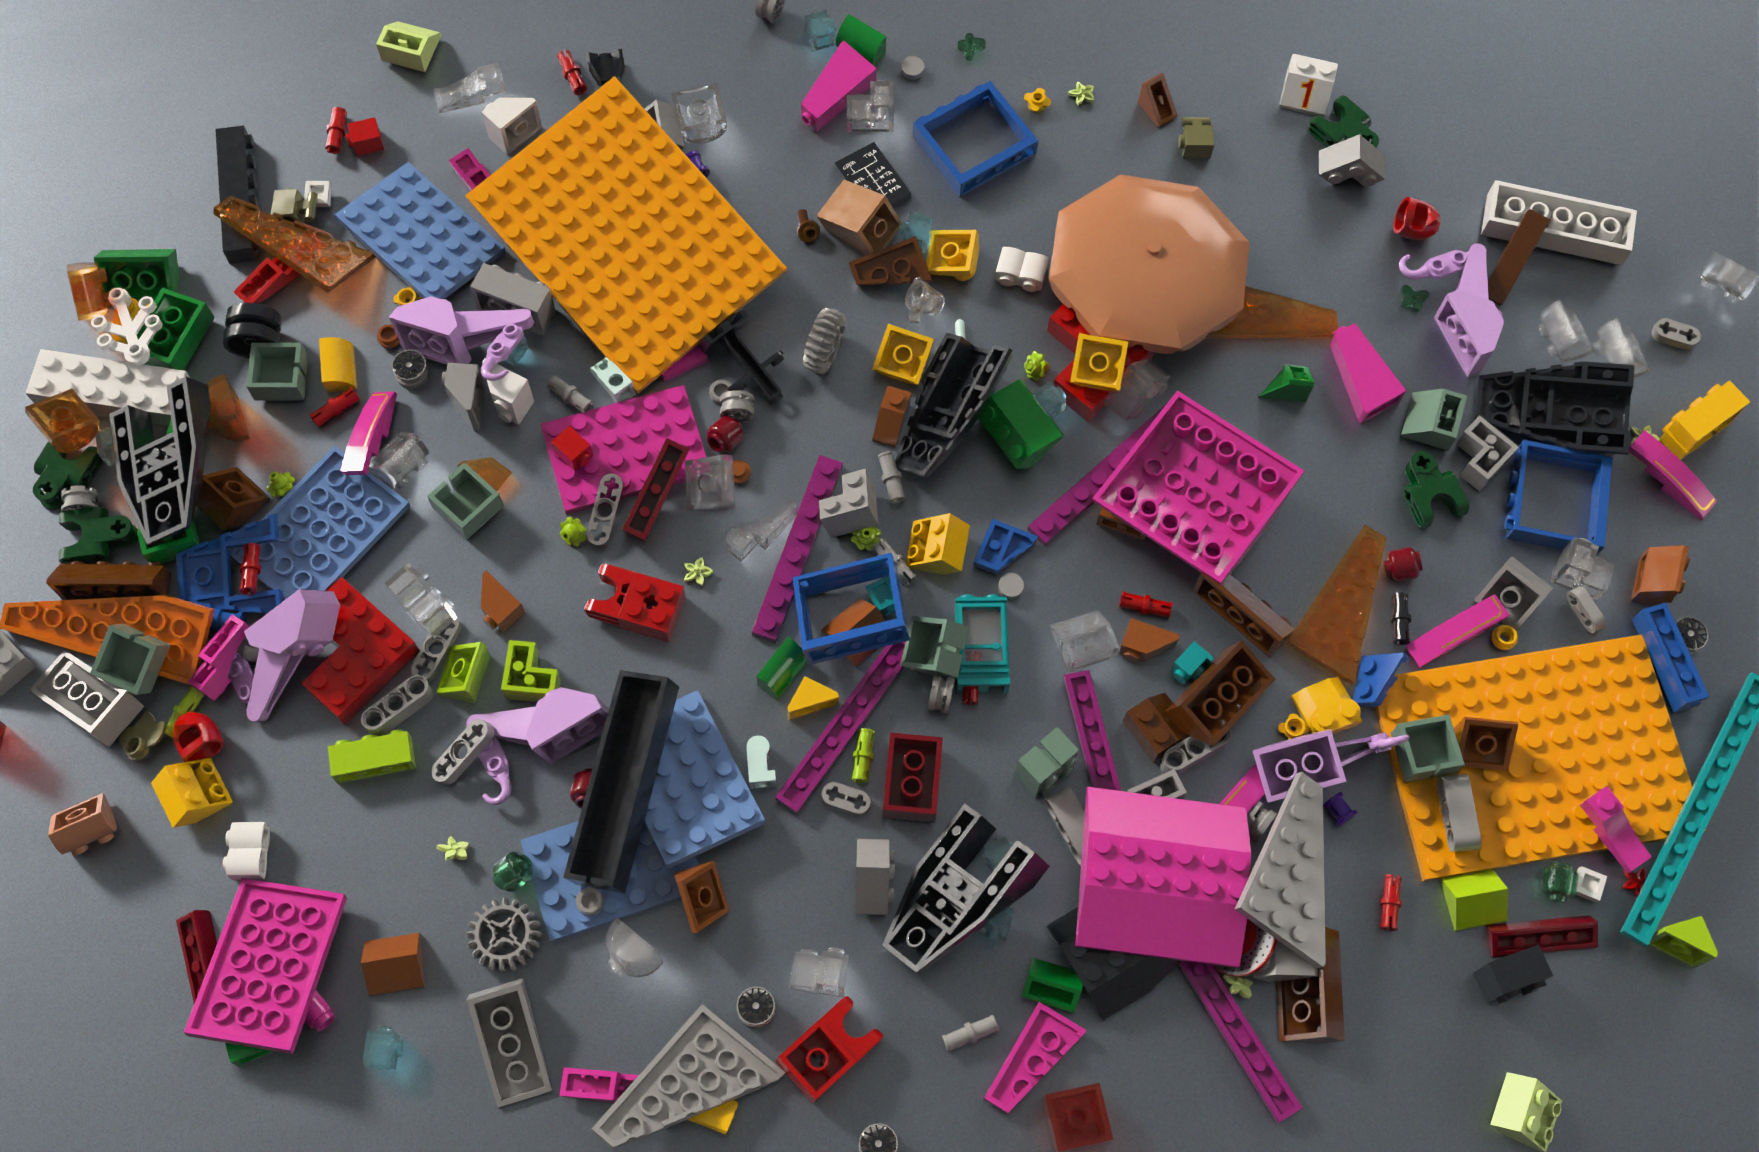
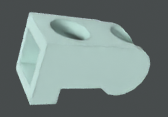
[590,357,636,403]
[747,735,776,789]

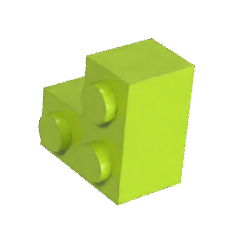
[501,640,561,702]

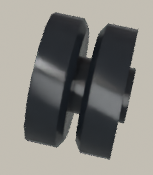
[223,303,282,359]

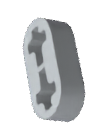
[1651,318,1701,350]
[1566,586,1606,634]
[822,782,871,817]

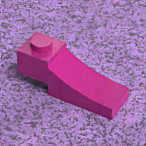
[188,615,250,701]
[1580,786,1652,873]

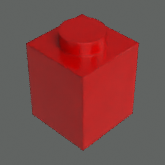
[345,117,385,156]
[551,425,593,471]

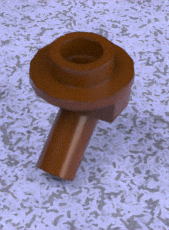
[796,209,820,243]

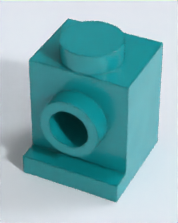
[1171,641,1214,684]

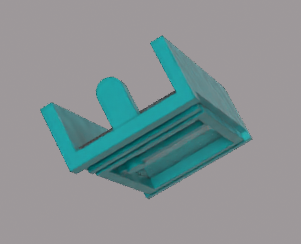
[954,594,1010,693]

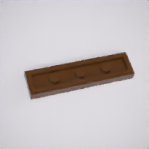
[1488,208,1550,306]

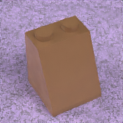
[817,180,903,255]

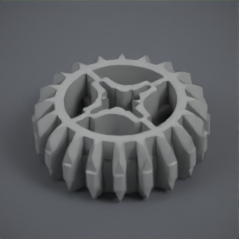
[803,308,846,375]
[466,897,542,973]

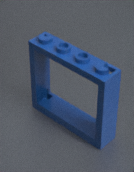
[913,81,1038,197]
[1504,440,1613,557]
[793,553,910,665]

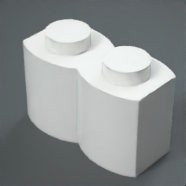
[995,247,1049,292]
[223,822,270,880]

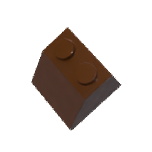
[196,467,270,531]
[1123,693,1190,763]

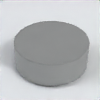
[901,56,924,80]
[709,380,732,406]
[998,573,1024,600]
[576,887,604,916]

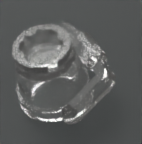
[905,277,945,323]

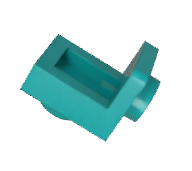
[865,576,896,616]

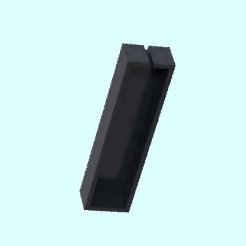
[563,670,679,894]

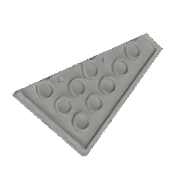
[1235,772,1326,969]
[591,1004,785,1151]

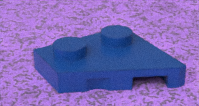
[1353,652,1409,707]

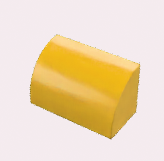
[319,337,357,393]

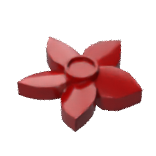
[1622,868,1646,897]

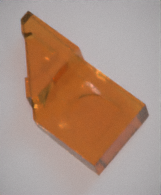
[457,457,512,491]

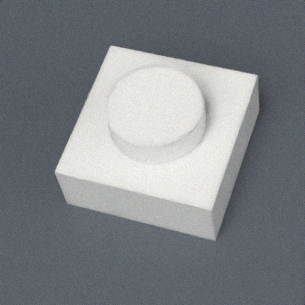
[304,181,332,207]
[1571,866,1607,903]

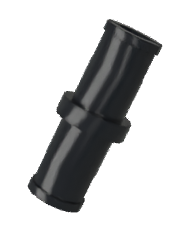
[1390,592,1412,645]

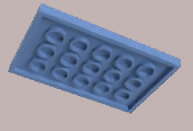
[335,162,506,299]
[230,445,410,600]
[644,690,765,869]
[520,821,699,943]

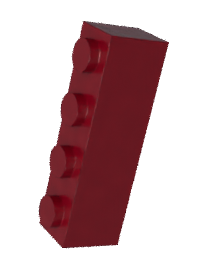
[622,438,690,542]

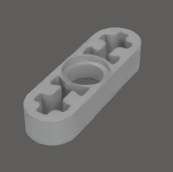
[587,474,623,546]
[411,613,461,683]
[432,719,494,785]

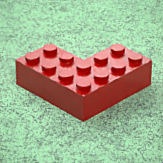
[1047,304,1153,422]
[302,577,420,726]

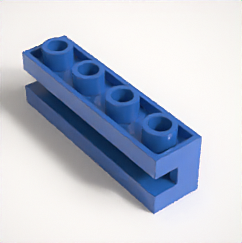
[1632,603,1710,713]

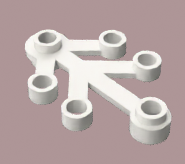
[91,288,163,366]

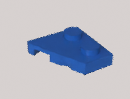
[973,519,1038,575]

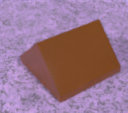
[821,598,885,668]
[1454,717,1519,771]
[674,861,730,933]
[361,933,425,996]

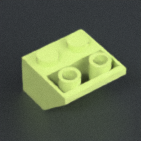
[376,21,442,72]
[1490,1072,1562,1152]

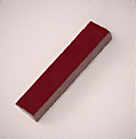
[176,910,217,1004]
[1486,915,1598,957]

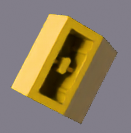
[905,513,970,575]
[151,758,233,828]

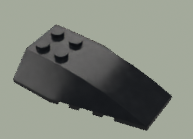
[895,333,1013,478]
[1475,361,1635,455]
[1046,907,1181,1021]

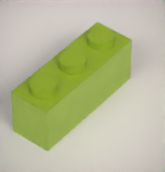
[328,730,416,784]

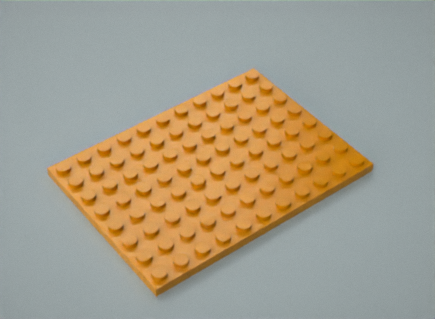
[465,76,787,394]
[1375,634,1707,882]

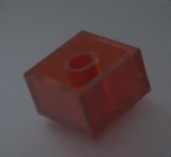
[1042,1083,1114,1152]

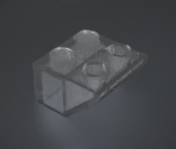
[1050,610,1119,673]

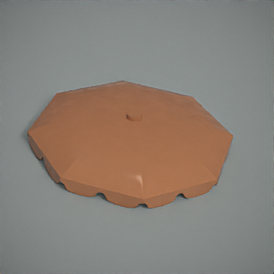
[1048,175,1250,354]

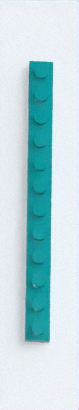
[1620,672,1759,948]

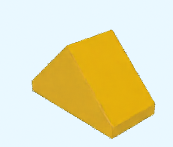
[787,676,839,720]

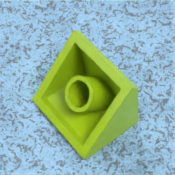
[436,642,491,704]
[1440,869,1508,931]
[1649,916,1718,968]

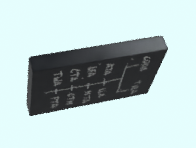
[834,142,911,207]

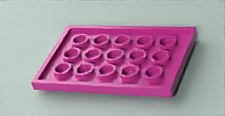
[540,385,711,515]
[184,878,347,1054]

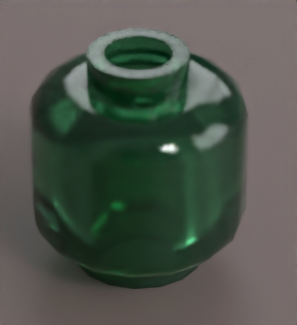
[493,851,533,892]
[1541,862,1578,903]

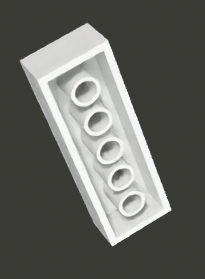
[1481,180,1637,265]
[26,349,190,426]

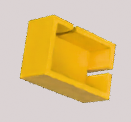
[1659,380,1750,460]

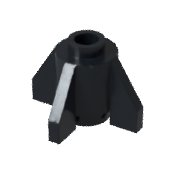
[586,49,625,86]

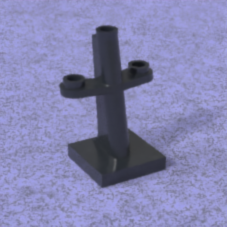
[697,309,785,405]

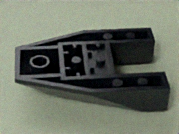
[109,377,211,545]
[882,803,1050,974]

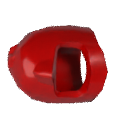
[1393,197,1441,240]
[173,711,224,762]

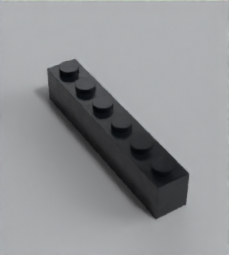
[215,125,261,264]

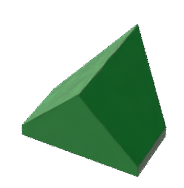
[1258,365,1314,402]

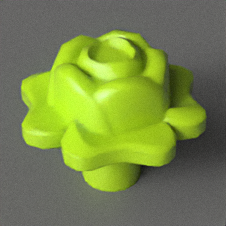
[1024,351,1049,381]
[266,472,295,497]
[560,517,587,547]
[851,526,881,551]

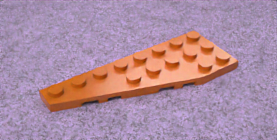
[0,595,215,685]

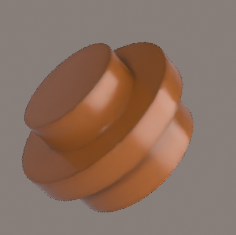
[377,324,400,349]
[726,460,751,484]

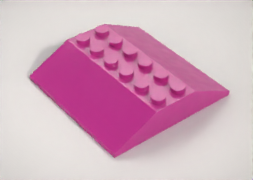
[1092,390,1304,584]
[1075,787,1251,968]

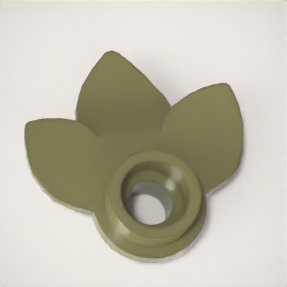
[119,711,165,761]

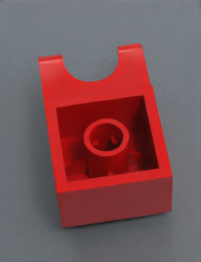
[584,564,686,643]
[775,996,883,1104]

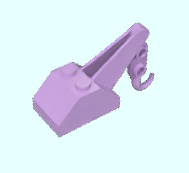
[1399,243,1504,377]
[389,296,534,381]
[229,589,340,721]
[467,687,609,805]
[1253,729,1410,803]

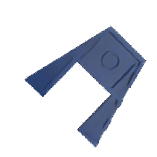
[176,514,283,615]

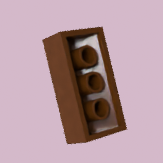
[46,561,172,600]
[1192,572,1295,659]
[1165,640,1276,746]
[1277,927,1345,1044]

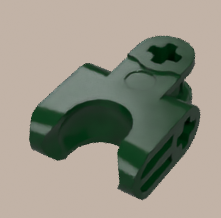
[1308,95,1379,148]
[33,432,105,510]
[1403,451,1469,529]
[58,507,139,564]

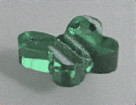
[957,33,986,61]
[1400,285,1429,312]

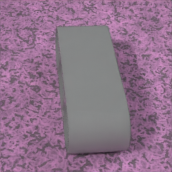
[361,675,433,736]
[1160,729,1231,775]
[1437,774,1481,852]
[1045,787,1085,866]

